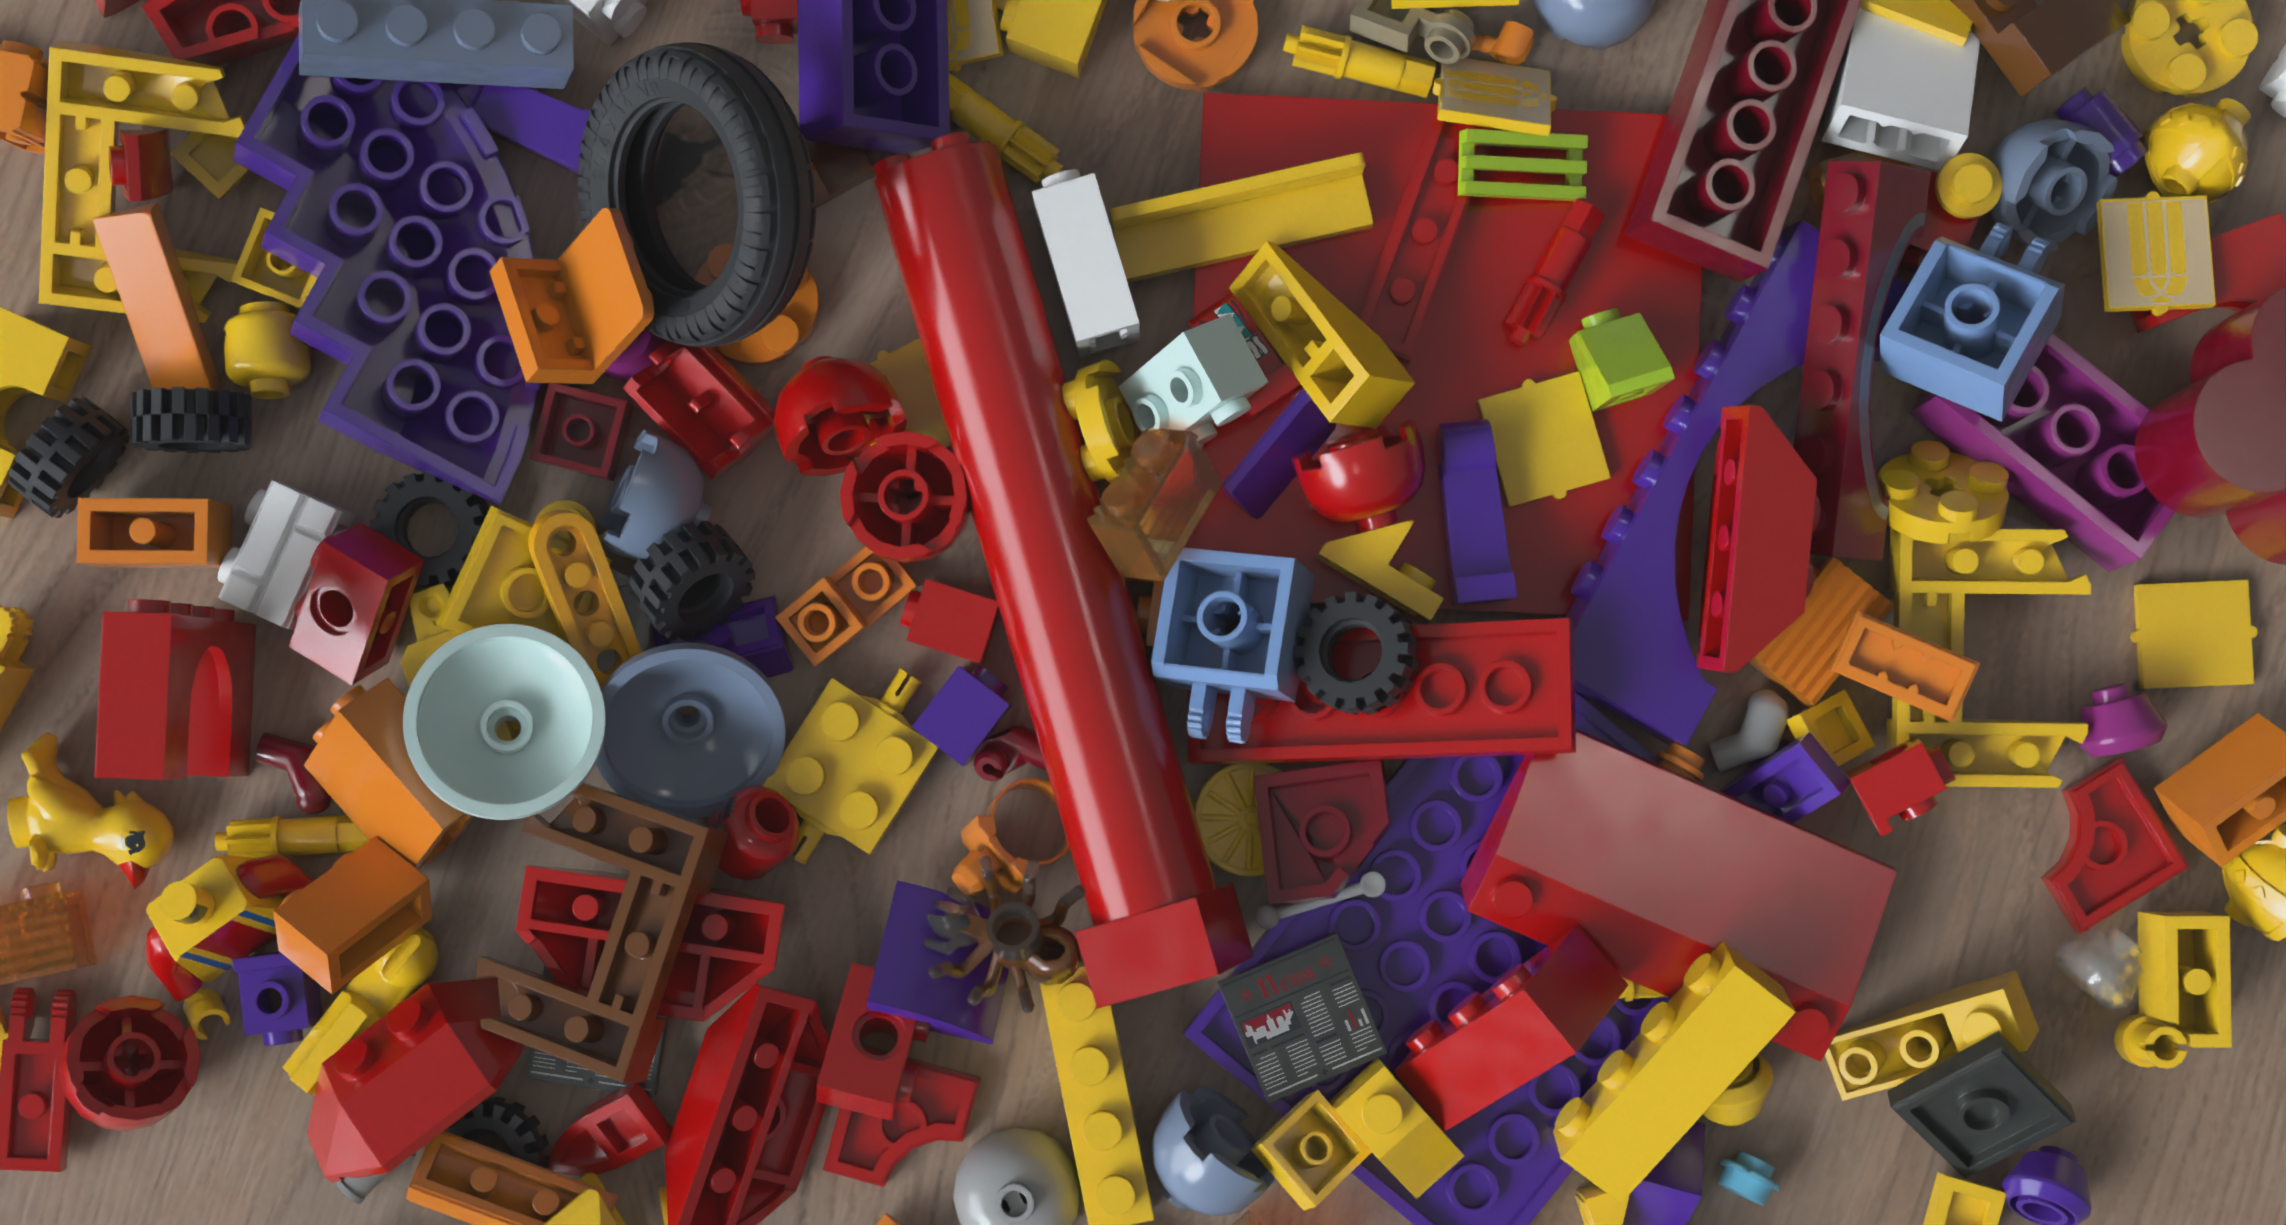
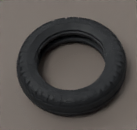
[578,42,816,347]

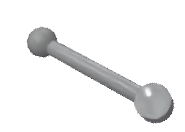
[1255,871,1386,929]

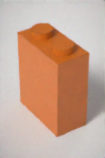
[304,677,474,870]

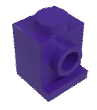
[232,951,323,1046]

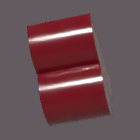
[2135,286,2286,565]

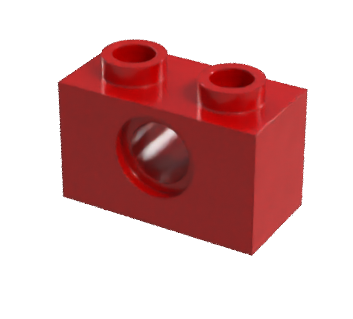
[289,522,424,685]
[816,962,930,1121]

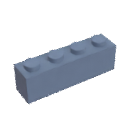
[299,0,574,89]

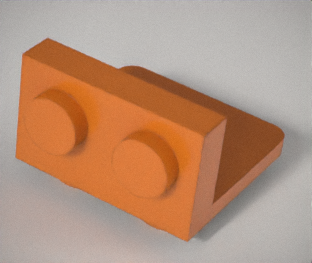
[489,208,654,384]

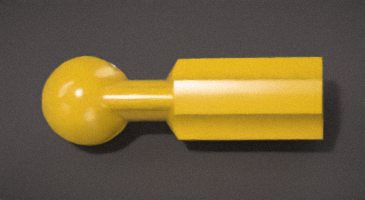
[282,927,438,1095]

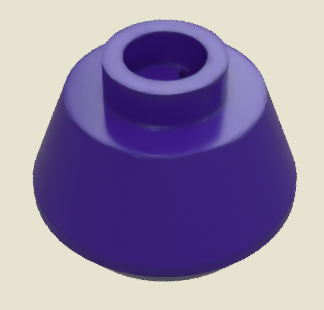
[2001,1146,2092,1225]

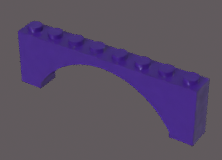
[1557,220,1909,745]

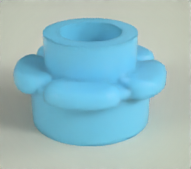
[1717,1151,1780,1207]

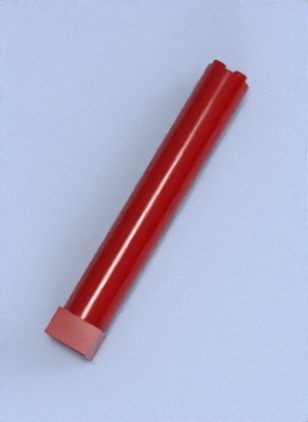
[873,132,1254,1009]

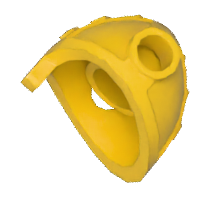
[2141,98,2251,206]
[2222,823,2286,941]

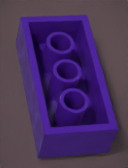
[798,0,950,154]

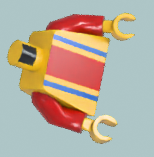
[145,854,315,1040]

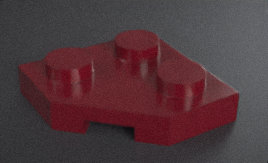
[1254,759,1392,906]

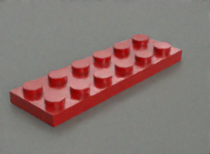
[1188,618,1576,765]

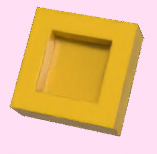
[170,131,251,201]
[1787,689,1875,767]
[1923,1171,2006,1225]

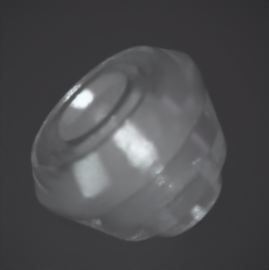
[2056,926,2143,1010]

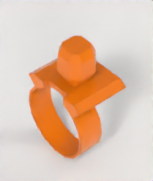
[951,778,1069,896]

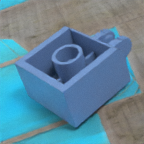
[1880,222,2065,422]
[1151,546,1315,744]

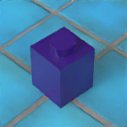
[912,664,1013,766]

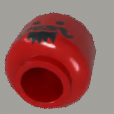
[706,785,800,880]

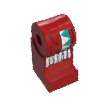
[1187,293,1300,423]

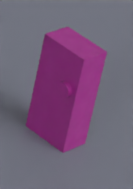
[1909,333,2176,572]

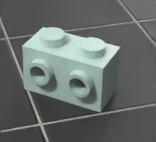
[1119,314,1268,454]

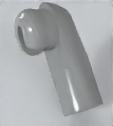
[1709,689,1789,772]

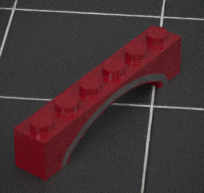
[1793,161,1931,561]

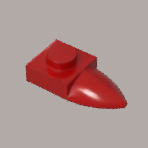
[548,1082,672,1176]

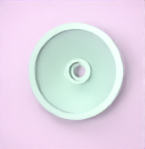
[403,624,606,820]

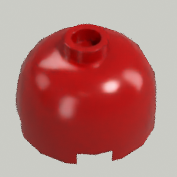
[774,356,907,476]
[1291,419,1426,532]
[840,431,971,563]
[59,995,201,1132]

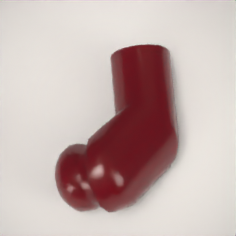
[973,725,1047,782]
[255,732,332,814]

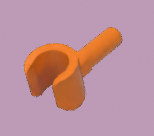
[1471,21,1534,66]

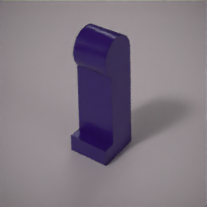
[451,83,590,175]
[1438,419,1518,606]

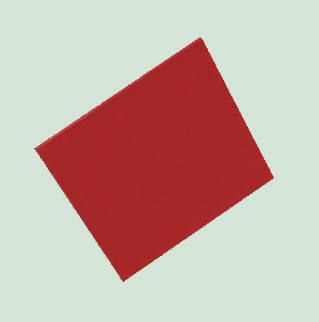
[1182,92,1702,621]

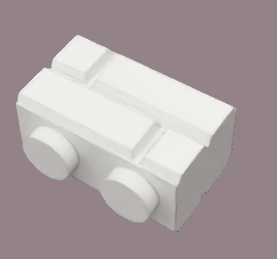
[218,480,356,630]

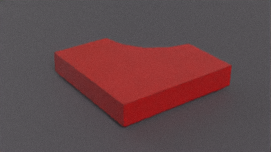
[2041,758,2189,933]
[823,1044,981,1187]

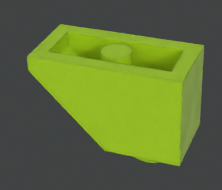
[1568,308,1675,412]

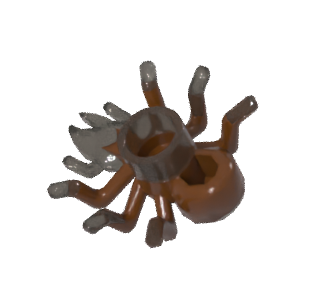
[924,855,1085,1014]

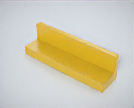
[1110,152,1374,283]

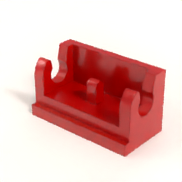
[623,341,775,480]

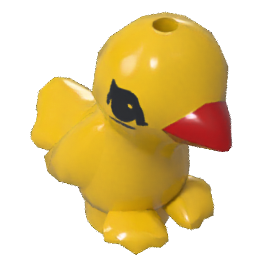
[7,732,174,890]

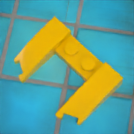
[39,40,246,323]
[1886,527,2091,788]

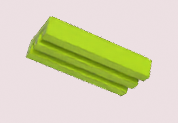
[1458,129,1588,201]

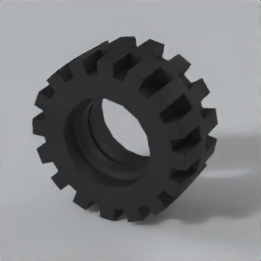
[8,397,130,518]
[369,472,489,587]
[629,521,755,641]
[1294,592,1420,715]

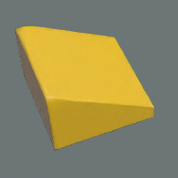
[1574,1184,1629,1225]

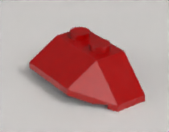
[1697,405,1821,673]
[516,865,786,1022]
[307,978,524,1182]
[665,983,829,1225]

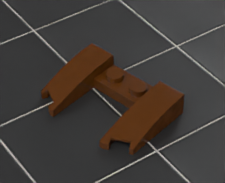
[1950,0,2130,97]
[476,782,730,1083]

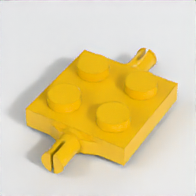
[762,668,940,865]

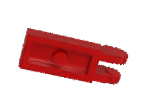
[0,987,77,1172]

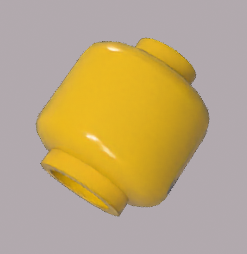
[223,301,312,399]

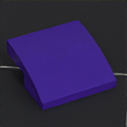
[867,880,1010,1045]

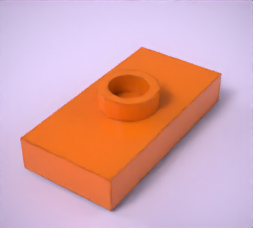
[1829,610,1980,723]

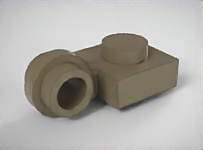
[1349,0,1475,64]

